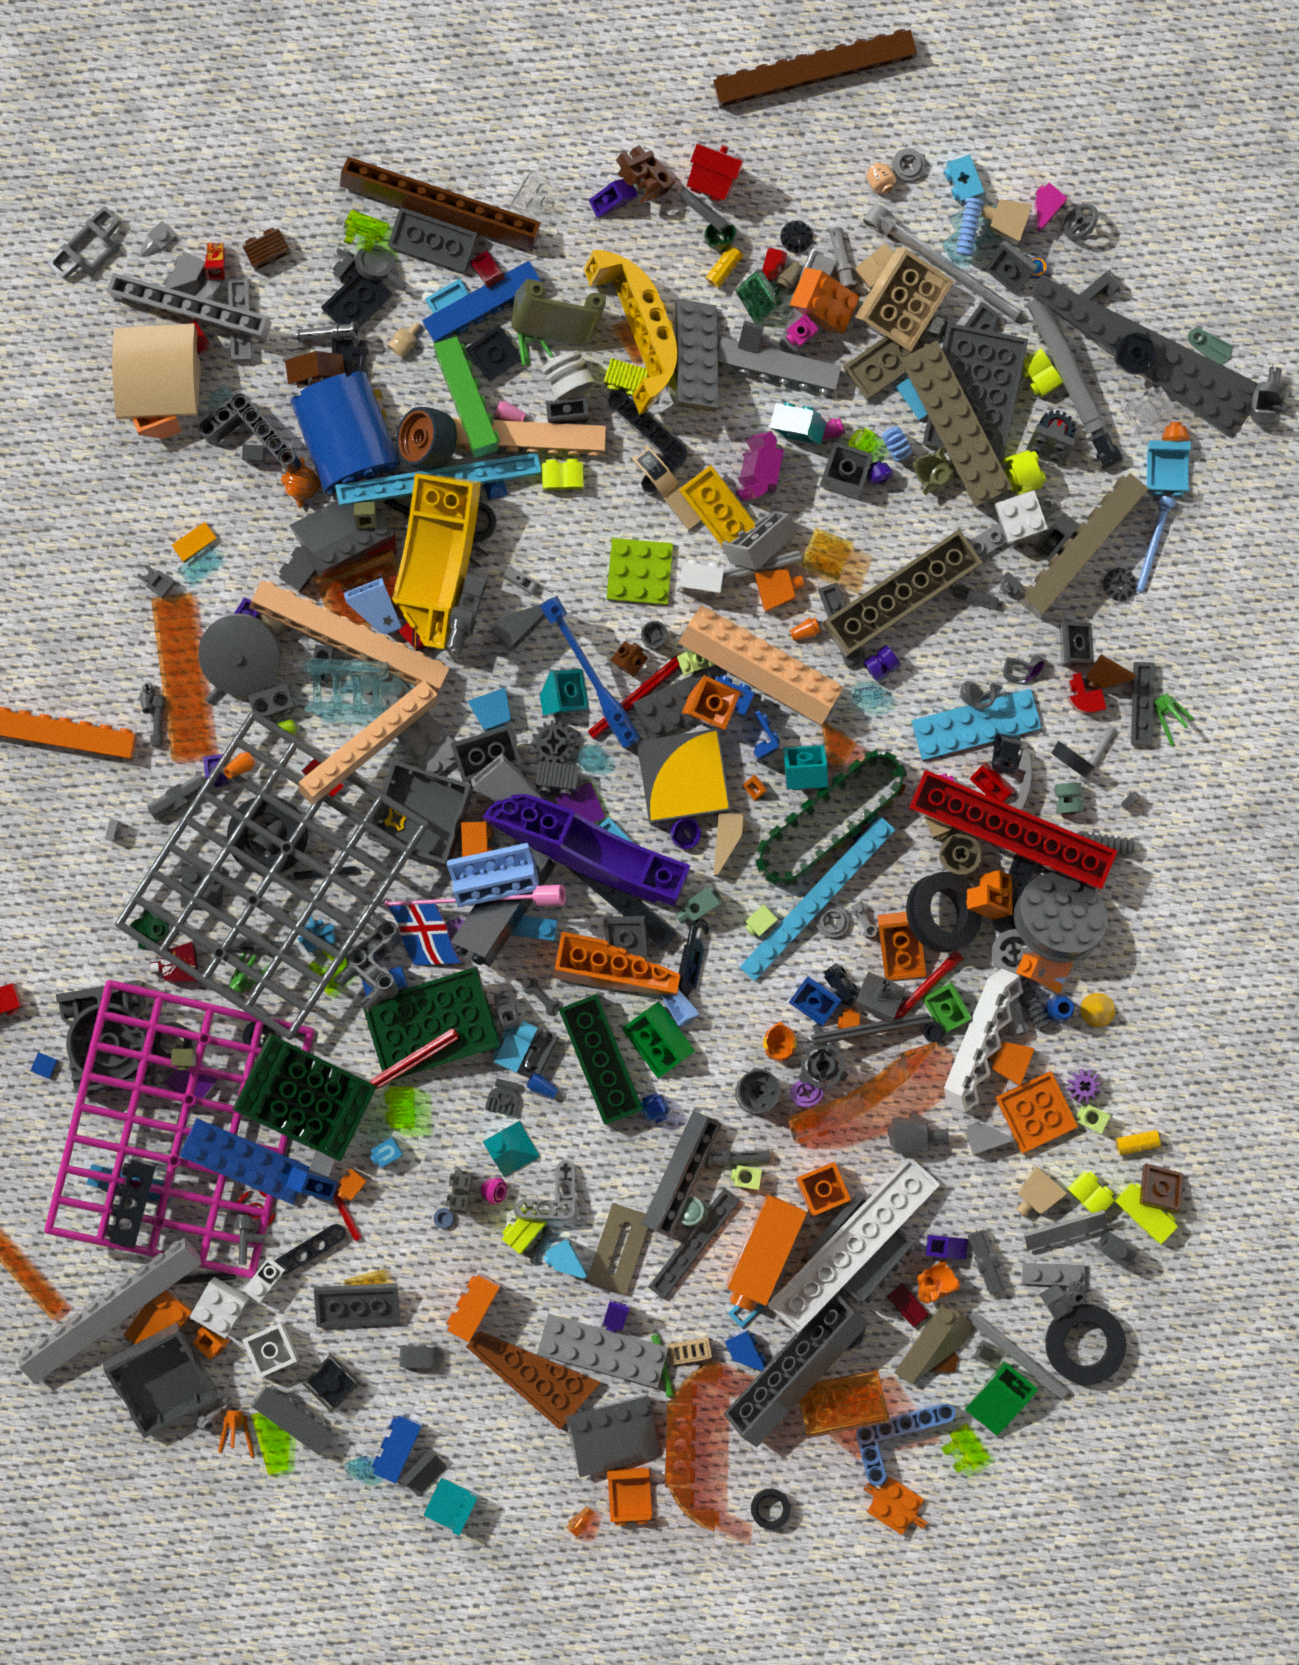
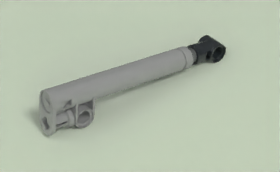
[1024,299,1123,470]

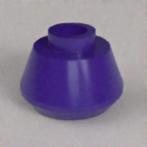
[867,460,894,485]

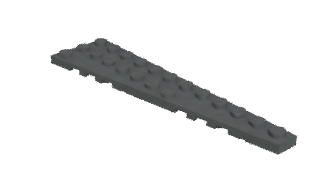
[1029,276,1259,436]

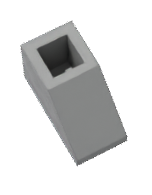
[164,251,205,291]

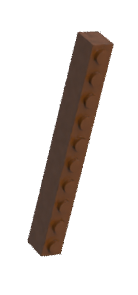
[713,29,917,108]
[340,157,541,252]

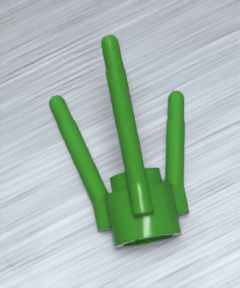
[517,333,553,366]
[1154,693,1194,746]
[229,951,270,994]

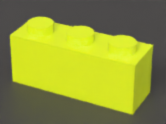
[1114,1183,1178,1244]

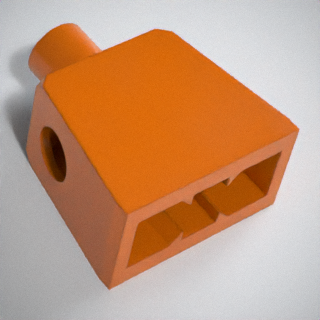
[754,569,805,613]
[988,1041,1035,1085]

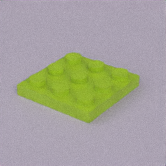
[606,538,673,605]

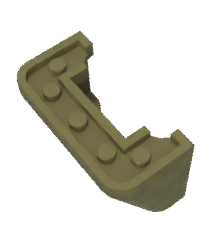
[512,279,607,345]

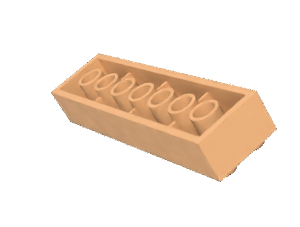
[678,605,844,725]

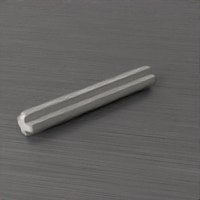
[723,551,803,581]

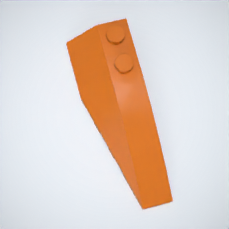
[553,932,680,995]

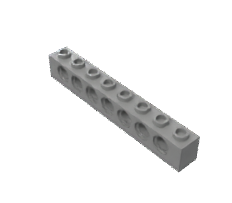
[107,273,272,342]

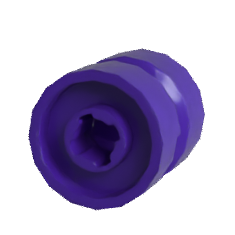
[862,645,901,683]

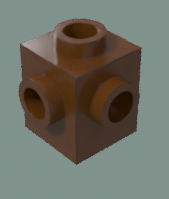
[610,641,648,678]

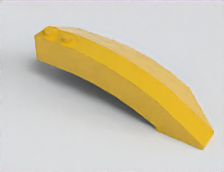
[391,473,481,649]

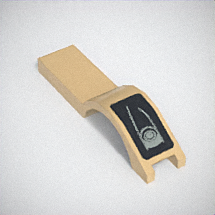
[631,445,701,530]

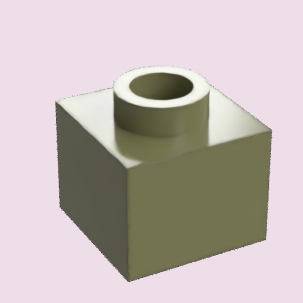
[354,502,377,529]
[171,1048,197,1071]

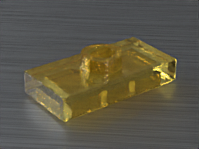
[344,1269,388,1285]

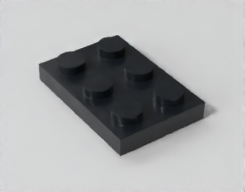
[321,271,393,332]

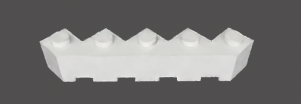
[944,969,1023,1113]

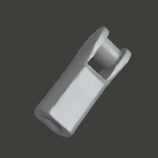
[503,566,541,596]

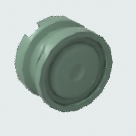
[679,1197,708,1228]

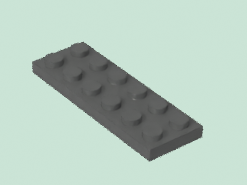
[675,299,718,412]

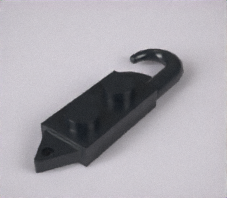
[678,919,709,998]

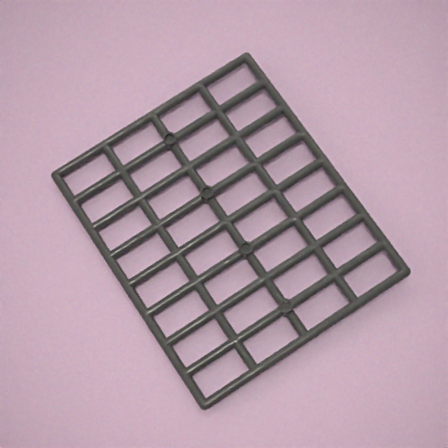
[115,711,429,1040]

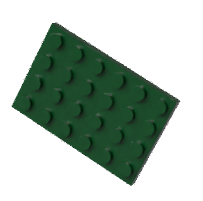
[363,966,501,1080]

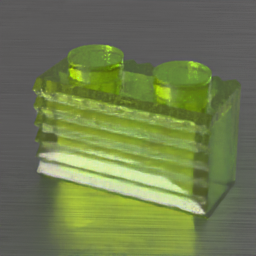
[384,1086,416,1129]

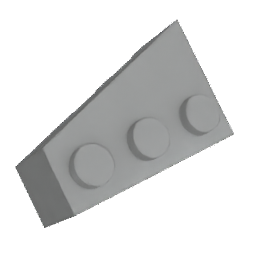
[721,511,798,570]

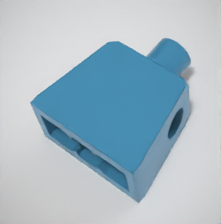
[468,688,512,731]

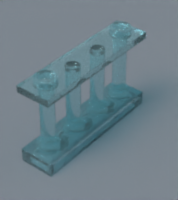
[303,658,390,718]

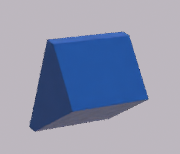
[788,976,841,1026]

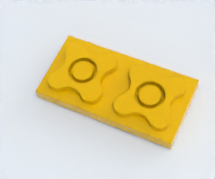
[678,465,755,550]

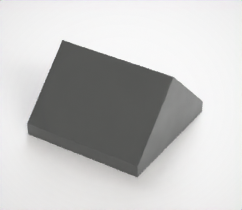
[1059,621,1094,665]

